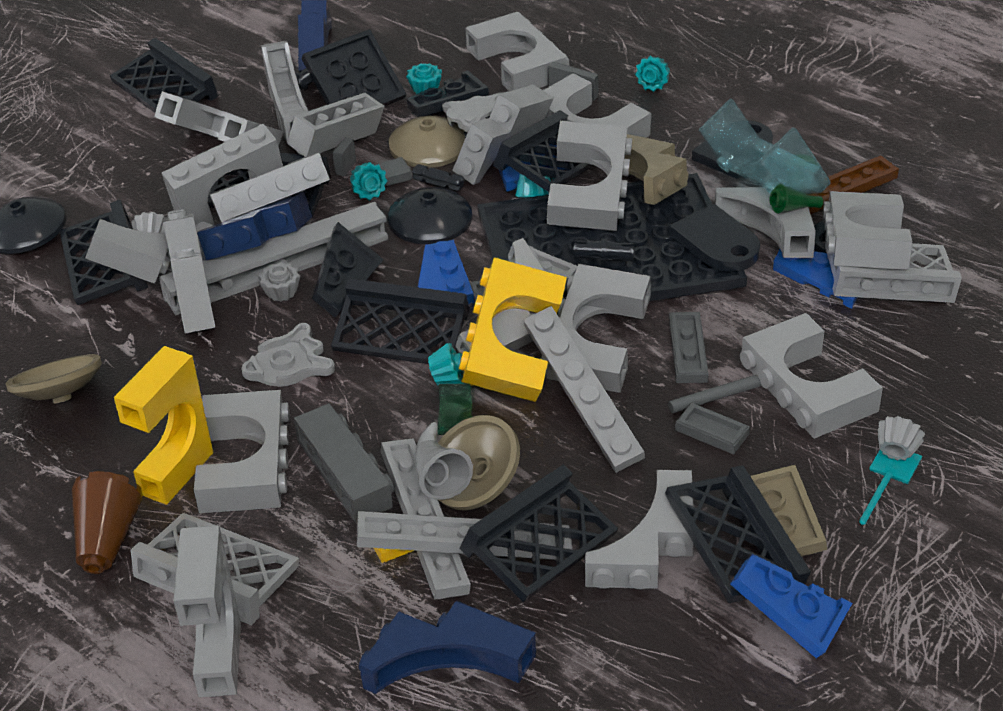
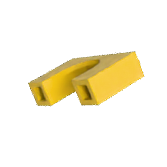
[459,257,567,402]
[114,346,213,505]

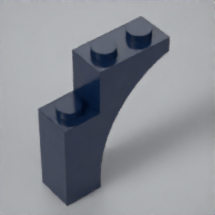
[298,0,332,73]
[197,190,312,260]
[359,601,536,694]

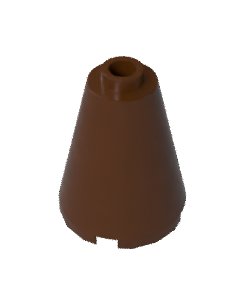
[72,471,143,574]

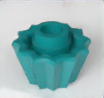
[635,56,670,92]
[406,63,442,94]
[350,162,388,201]
[516,174,551,198]
[428,343,464,386]

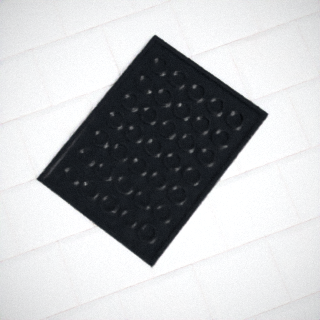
[477,173,747,315]

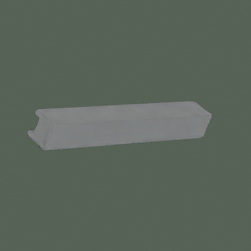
[159,202,388,316]

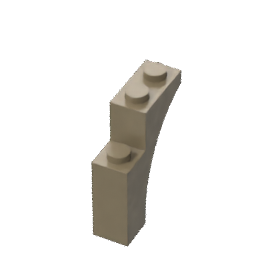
[625,134,688,205]

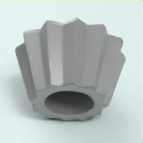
[131,212,165,233]
[258,262,300,302]
[878,416,925,460]

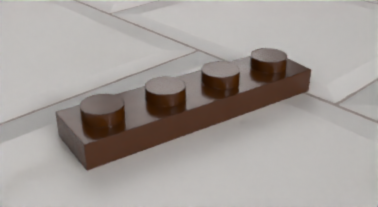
[797,155,899,214]

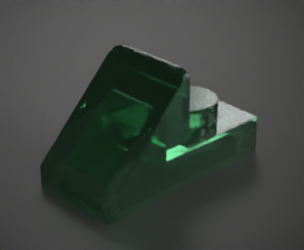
[438,384,474,435]

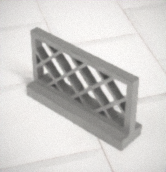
[825,242,962,303]
[131,513,299,625]

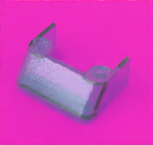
[699,99,831,195]

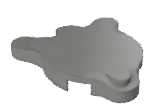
[442,92,505,132]
[241,323,335,387]

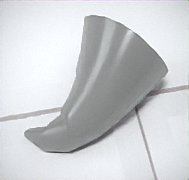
[415,422,473,500]

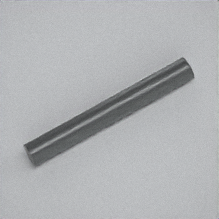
[668,375,761,414]

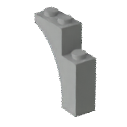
[261,41,308,142]
[452,84,554,185]
[715,187,816,258]
[163,209,215,333]
[85,219,213,284]
[455,238,548,354]
[585,470,693,589]

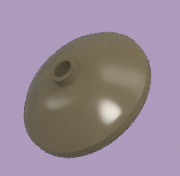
[389,116,465,168]
[5,354,102,403]
[438,415,520,510]

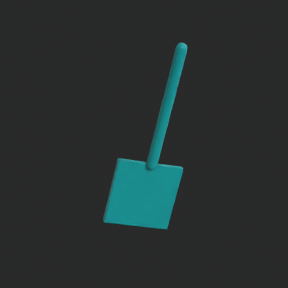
[859,450,922,525]

